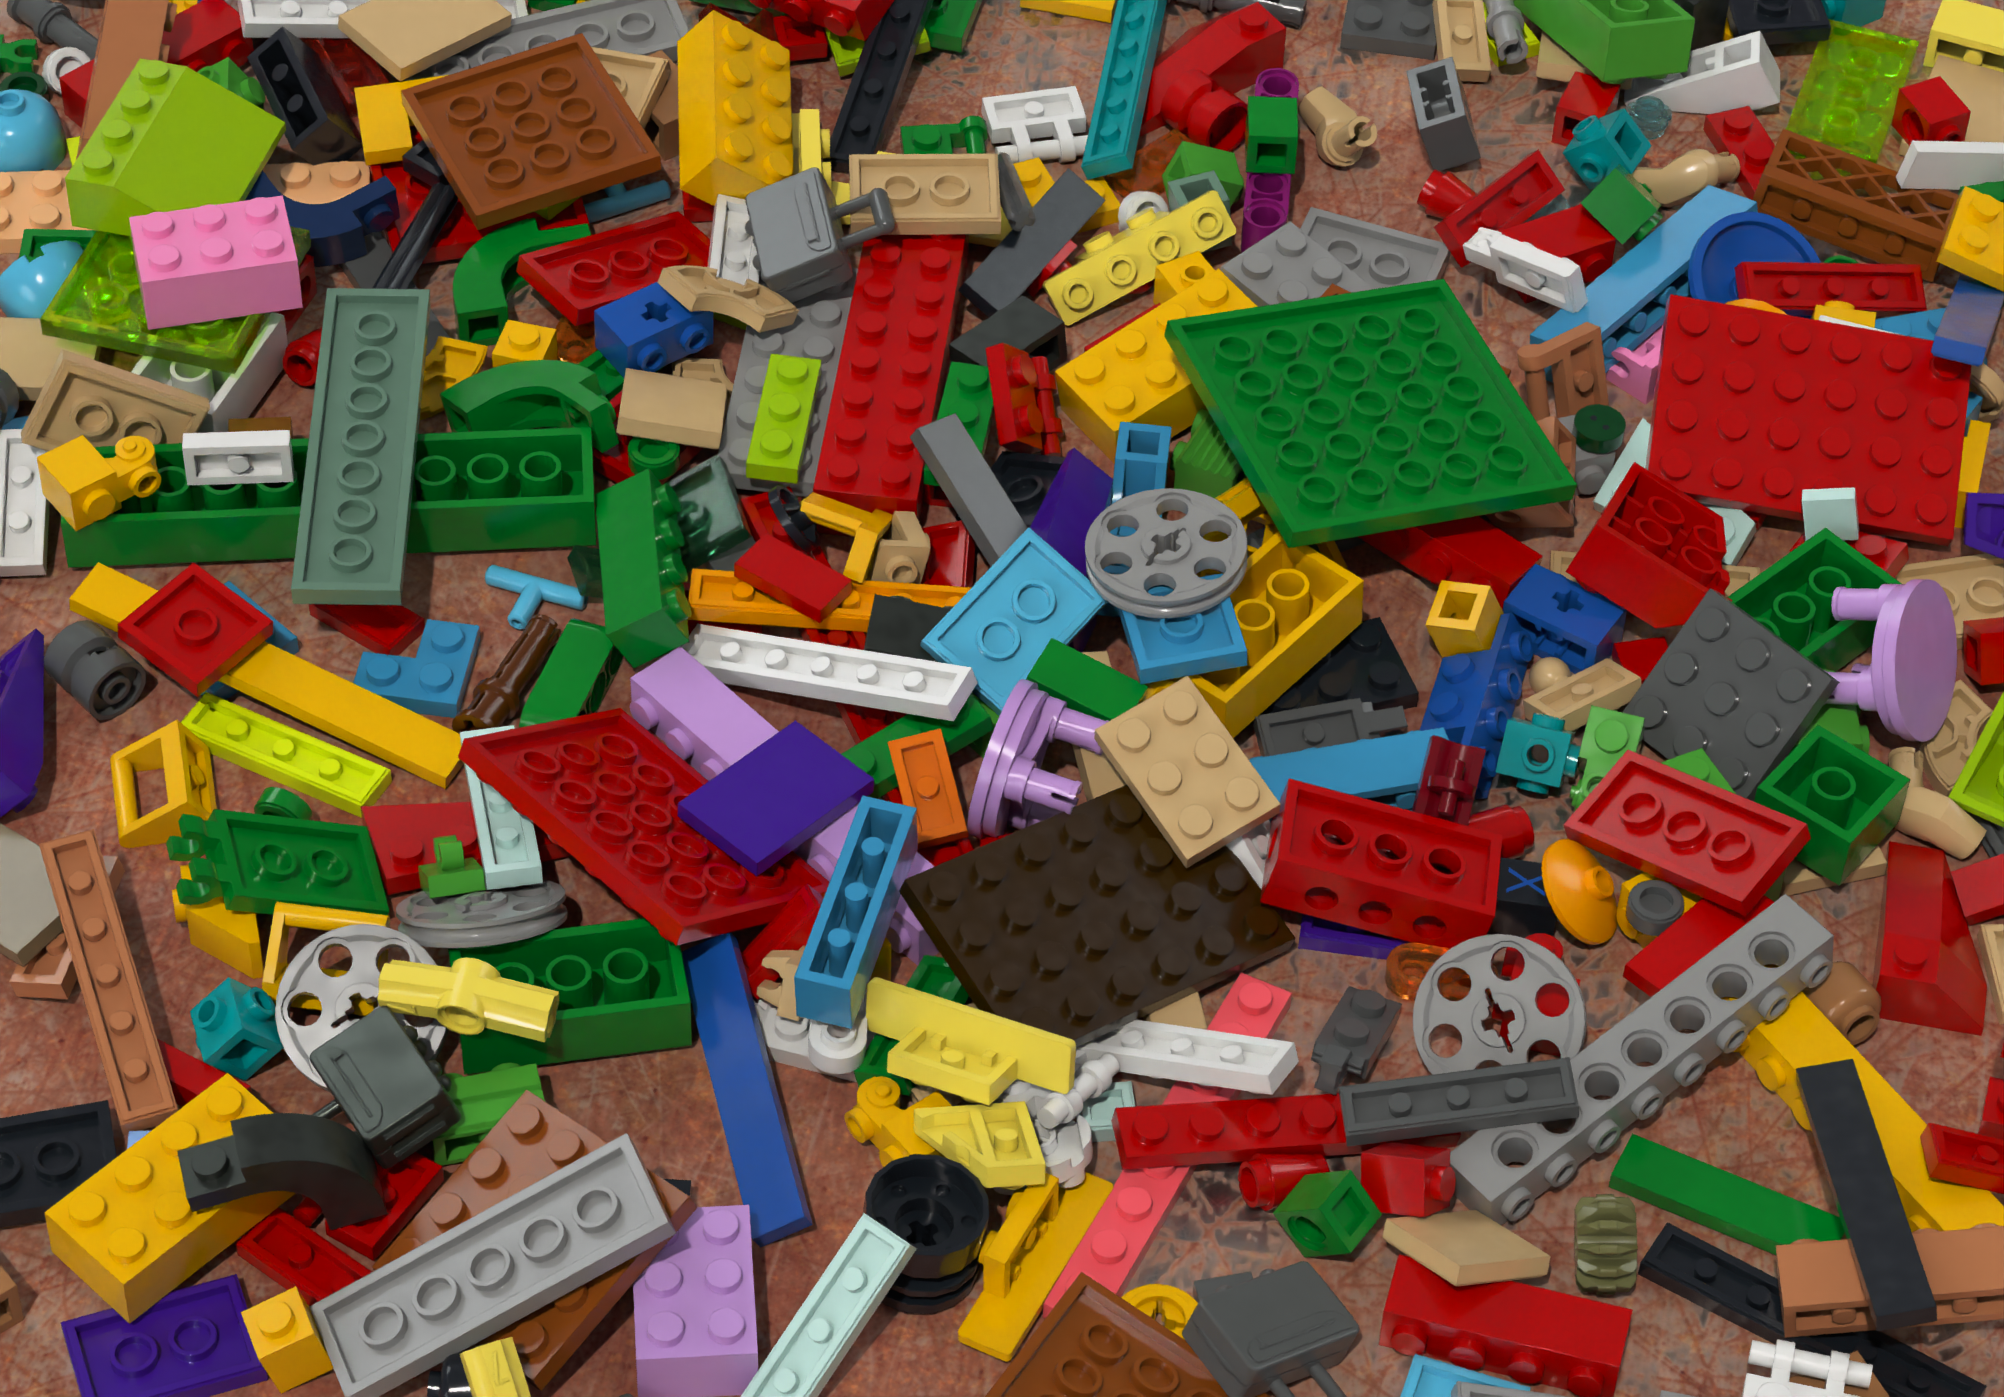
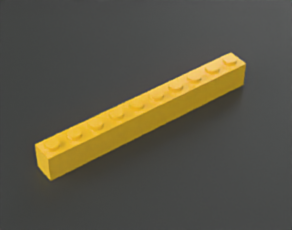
[1616,872,2004,1232]

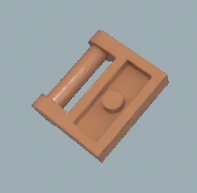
[1517,322,1609,421]

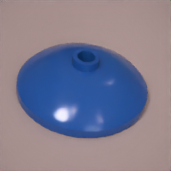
[1688,212,1821,319]

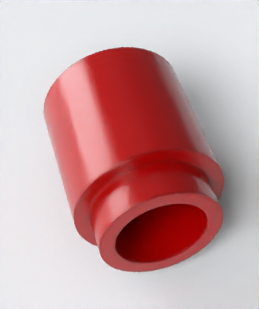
[1468,805,1534,859]

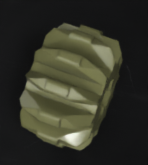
[1573,1194,1638,1295]

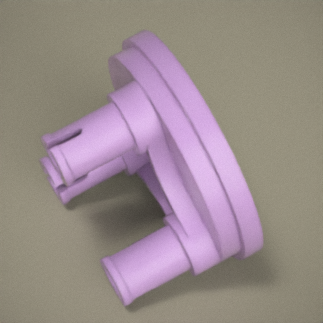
[1824,579,1957,742]
[967,679,1109,839]

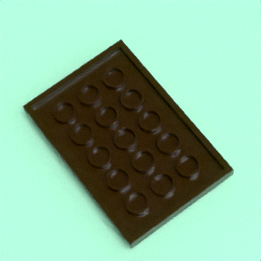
[899,785,1296,1047]

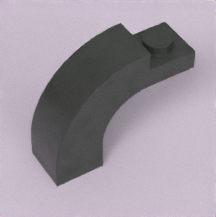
[177,1113,388,1231]

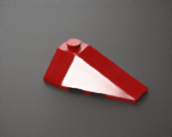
[1139,2,1287,137]
[1872,841,1987,1036]

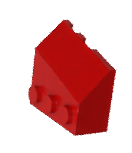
[1565,462,1732,629]

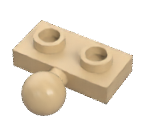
[1523,657,1642,732]

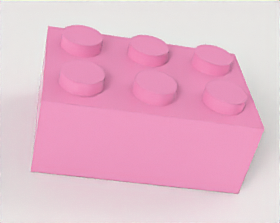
[129,195,303,330]

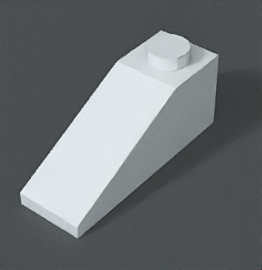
[1624,30,1780,114]

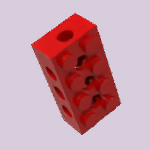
[1260,778,1503,952]

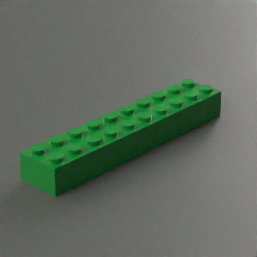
[61,427,596,568]

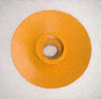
[1541,839,1618,945]

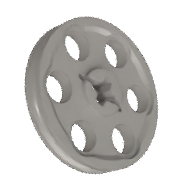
[1085,488,1248,618]
[396,879,568,948]
[275,924,448,1092]
[1413,934,1587,1075]

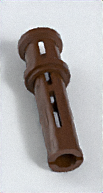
[452,614,561,734]

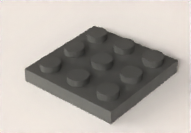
[1622,588,1840,801]

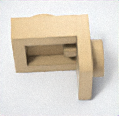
[867,511,931,584]

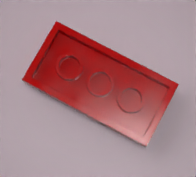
[516,211,710,326]
[1563,750,1811,916]

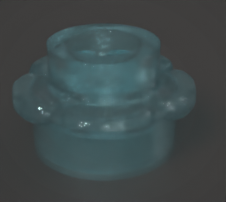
[1625,96,1672,140]

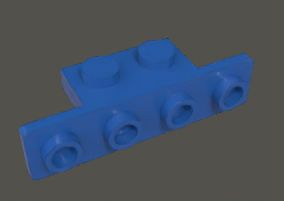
[1420,612,1533,800]

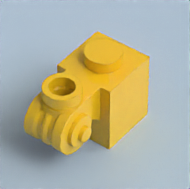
[37,435,161,531]
[844,1076,952,1167]

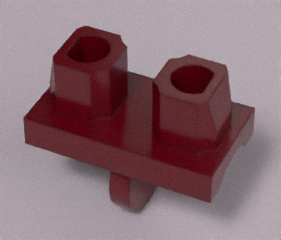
[1412,735,1486,826]

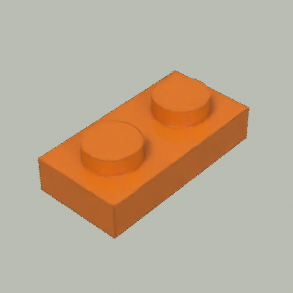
[888,728,969,850]

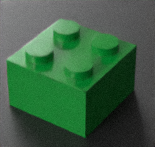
[1754,725,1910,886]

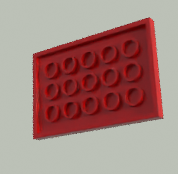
[1645,294,1972,546]
[458,708,830,946]

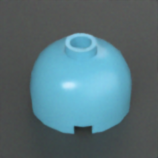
[0,89,67,172]
[0,240,99,320]

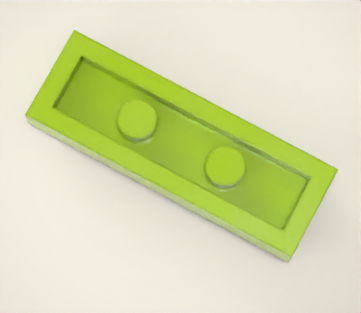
[746,354,822,484]

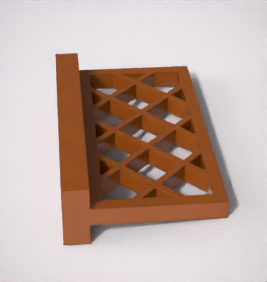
[1752,129,1959,282]

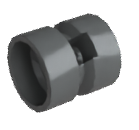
[44,620,146,720]

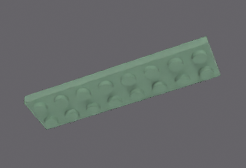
[291,288,431,605]

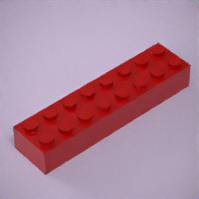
[813,234,969,537]

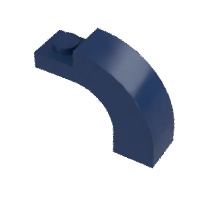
[245,170,400,267]

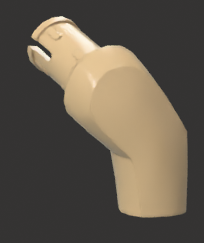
[1298,86,1377,167]
[1631,149,1740,208]
[1888,747,1987,860]

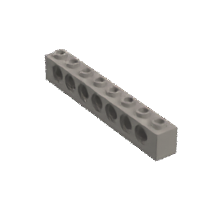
[1450,894,1834,1225]

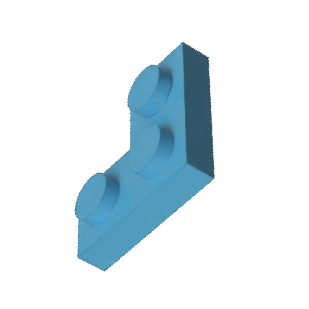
[353,619,480,718]

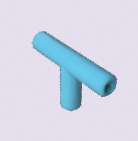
[584,180,671,224]
[485,564,589,629]

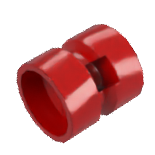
[1160,69,1247,152]

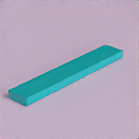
[1081,0,1167,180]

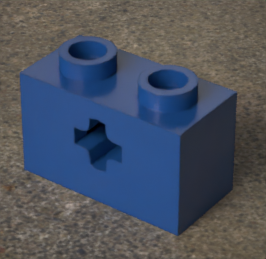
[594,282,713,378]
[1503,564,1627,674]

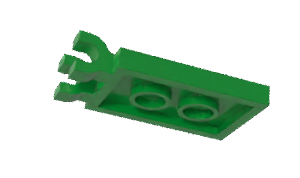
[166,809,390,915]

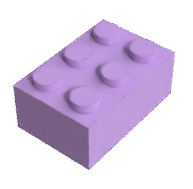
[633,1205,758,1397]

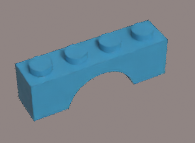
[1098,422,1172,617]

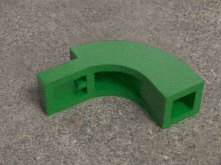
[453,218,591,346]
[440,360,619,453]

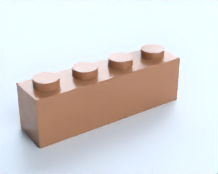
[76,0,177,160]
[1776,1223,2004,1338]

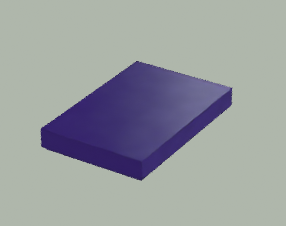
[677,720,874,876]
[60,1274,268,1397]

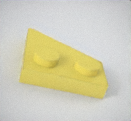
[913,1101,1046,1190]

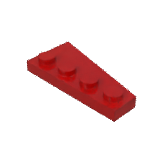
[361,802,571,895]

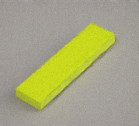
[181,692,392,818]

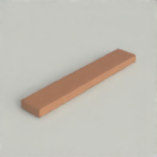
[39,829,178,1135]

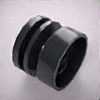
[862,1154,989,1314]

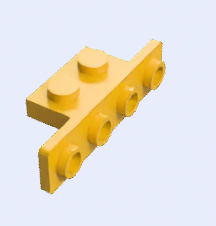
[958,1172,1113,1362]

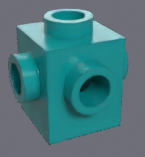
[1562,108,1651,190]
[1495,713,1581,794]
[190,977,284,1081]

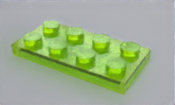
[1786,19,1919,164]

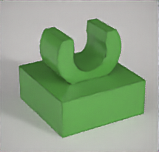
[418,835,486,899]

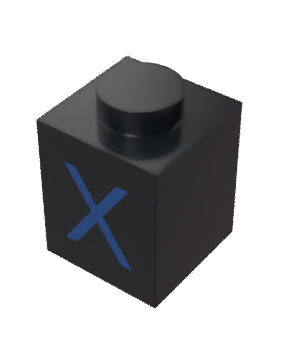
[1487,858,1560,938]

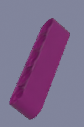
[1240,68,1299,253]

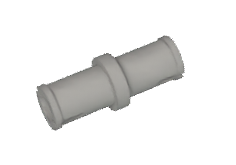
[1483,0,1528,64]

